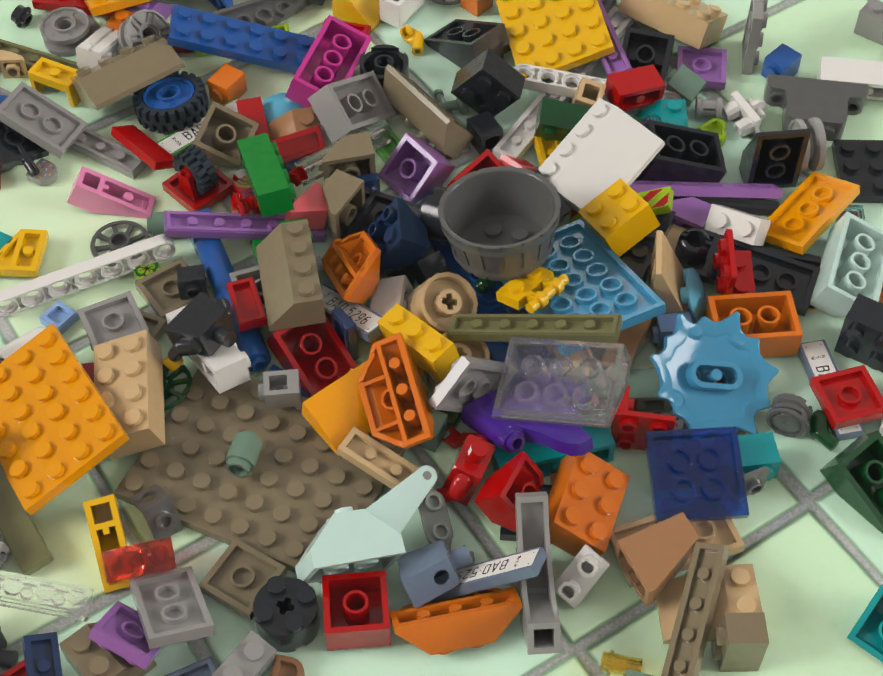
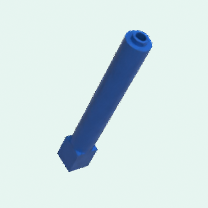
[190,208,271,372]

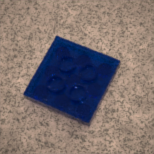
[644,426,749,524]

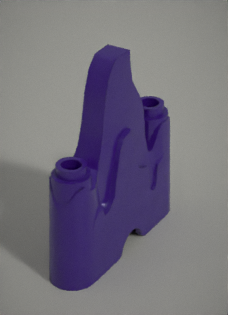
[461,365,597,456]

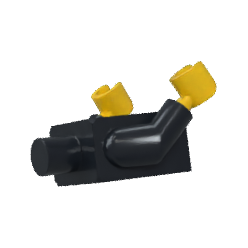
[161,292,237,372]

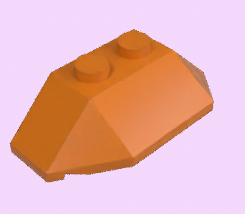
[321,231,381,304]
[358,332,434,449]
[389,587,523,655]

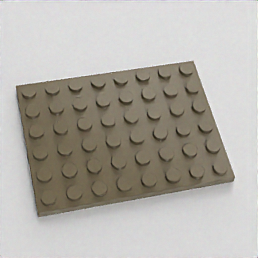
[114,369,406,584]

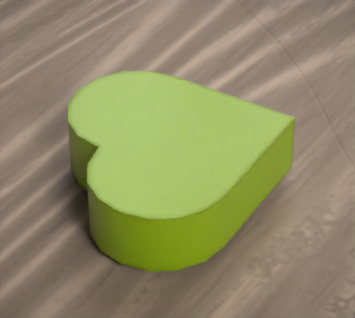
[696,118,727,147]

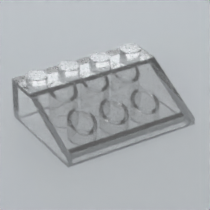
[491,337,632,428]

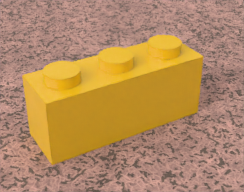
[377,303,460,382]

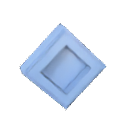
[39,300,80,335]

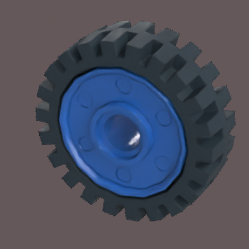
[132,71,209,134]

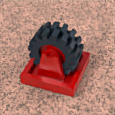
[162,145,234,212]

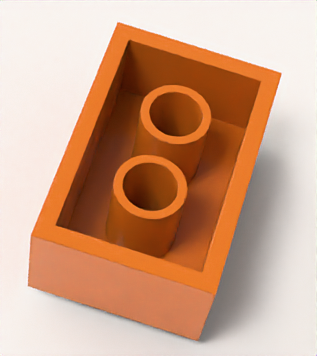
[703,290,803,358]
[548,452,630,557]

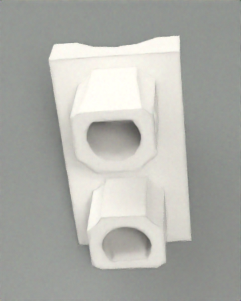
[722,90,767,138]
[554,544,611,609]

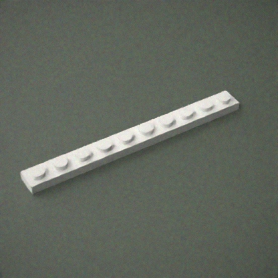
[492,6,635,160]

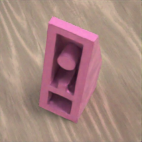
[66,166,156,219]

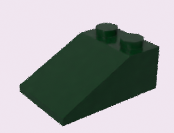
[820,430,883,534]

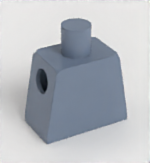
[397,540,473,609]

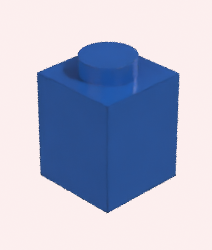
[761,43,802,79]

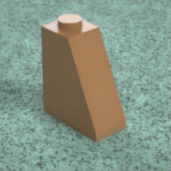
[615,512,700,607]

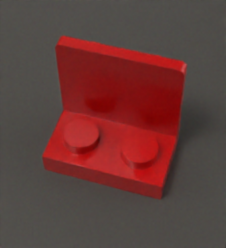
[713,229,756,295]
[611,384,676,454]

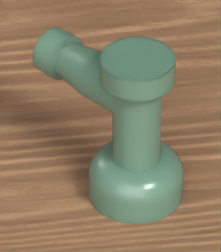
[433,89,469,113]

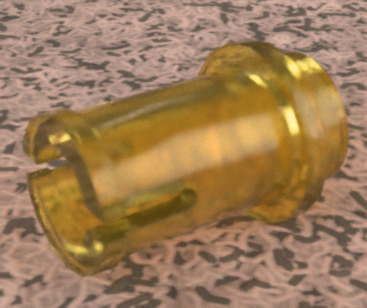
[600,649,643,676]

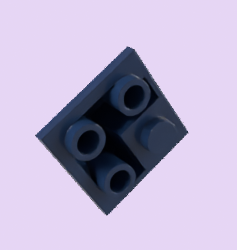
[368,197,429,271]

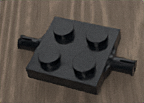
[0,121,49,177]

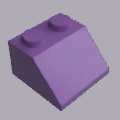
[378,133,455,203]

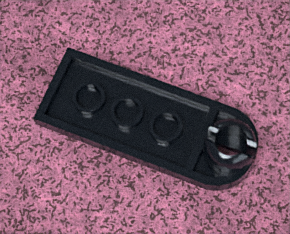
[674,228,820,317]

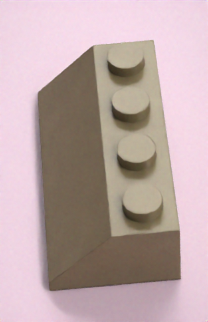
[70,35,185,110]
[383,64,474,160]
[256,219,326,332]

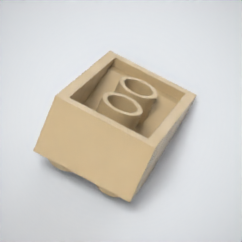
[648,230,688,326]
[656,563,763,644]

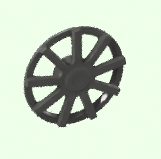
[90,220,150,267]

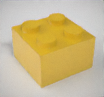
[578,178,660,257]

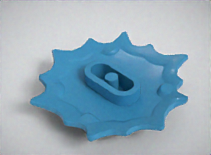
[650,312,779,441]

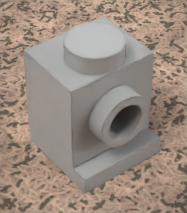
[258,369,302,410]

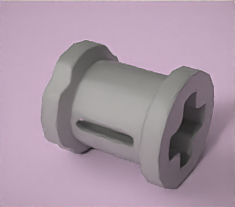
[694,97,723,119]

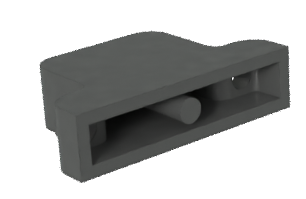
[763,74,868,141]

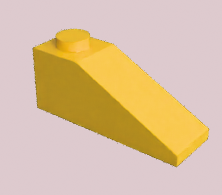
[83,494,135,593]

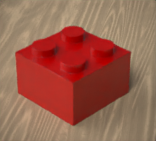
[322,570,391,651]

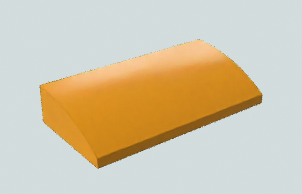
[301,361,429,456]

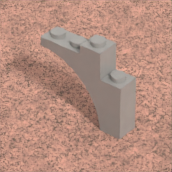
[515,491,561,655]

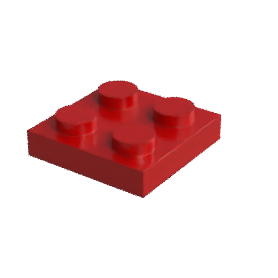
[809,365,883,430]

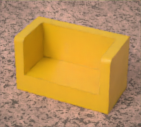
[27,57,81,107]

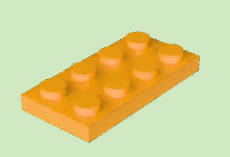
[765,171,860,255]

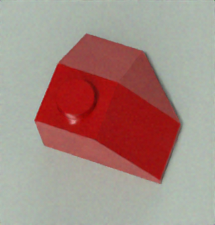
[474,451,544,532]

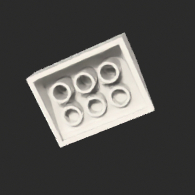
[538,98,665,212]

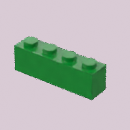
[237,133,296,218]

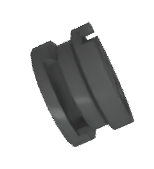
[766,393,813,438]

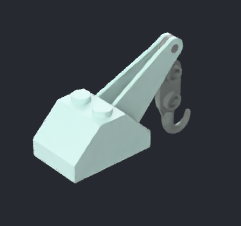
[295,465,475,584]

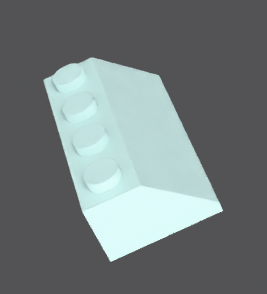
[810,212,883,317]

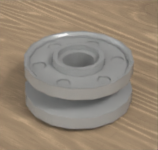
[39,7,93,57]
[118,9,172,49]
[788,117,827,173]

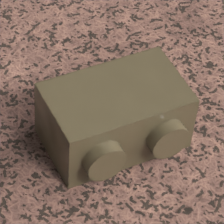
[711,612,769,672]

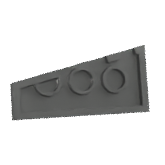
[212,0,306,27]

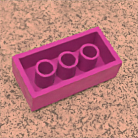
[285,15,372,107]

